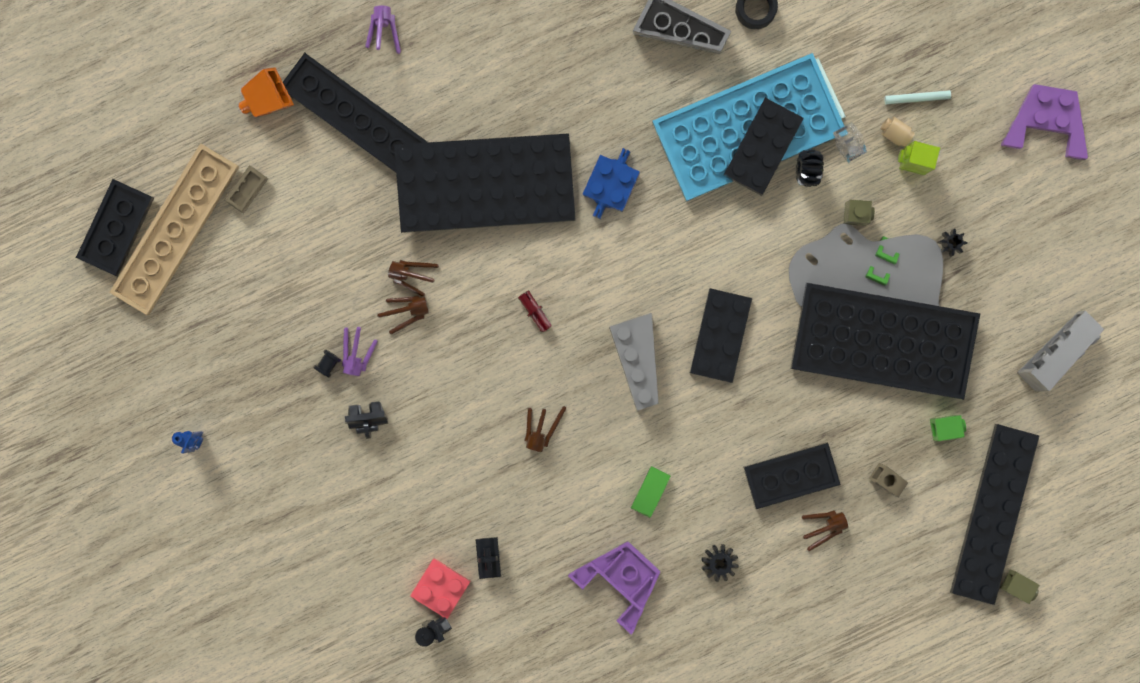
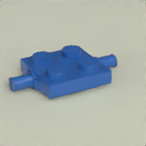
[583,148,640,219]

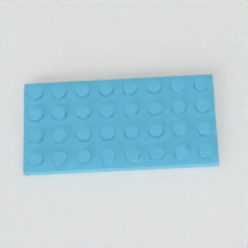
[652,53,847,202]

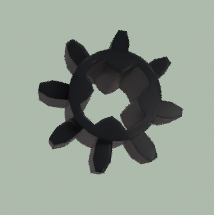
[938,229,968,257]

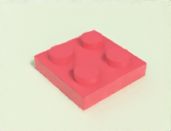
[410,558,471,619]

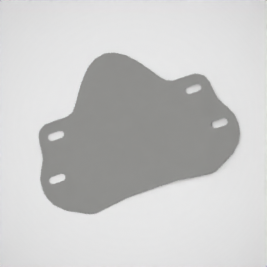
[789,224,943,307]

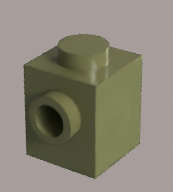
[843,199,875,226]

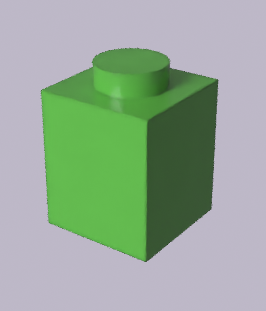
[930,415,966,441]

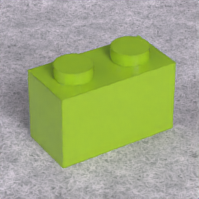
[898,141,940,175]

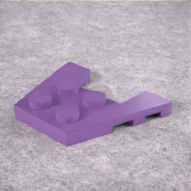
[1001,84,1088,160]
[568,541,660,634]

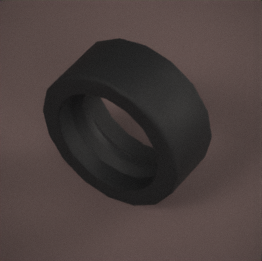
[735,0,778,30]

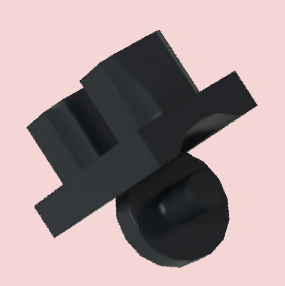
[345,401,388,439]
[475,537,501,579]
[415,617,452,647]

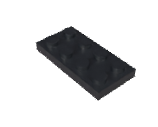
[723,97,804,196]
[76,179,154,277]
[689,288,752,383]
[743,442,841,509]

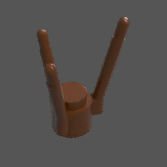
[388,260,439,297]
[377,295,429,334]
[524,406,566,452]
[802,510,848,551]

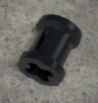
[313,349,342,378]

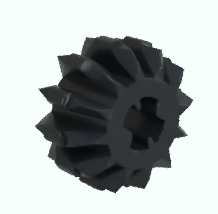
[796,149,824,187]
[701,544,739,582]

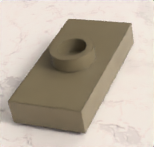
[224,165,269,214]

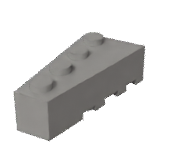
[633,0,731,54]
[1017,311,1104,391]
[609,313,659,411]

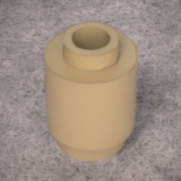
[880,117,915,147]

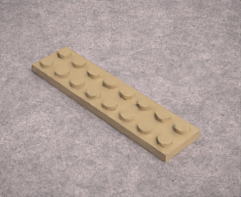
[109,143,239,315]

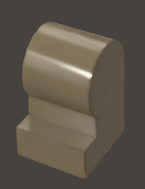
[869,463,908,498]

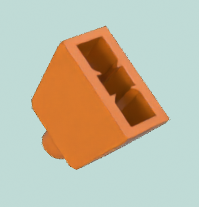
[239,67,294,117]

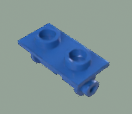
[172,431,203,454]

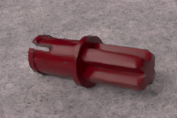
[518,290,552,332]

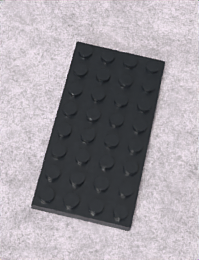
[394,133,575,233]
[790,283,981,400]

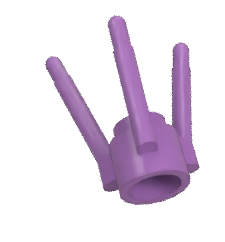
[366,5,401,54]
[342,327,378,376]

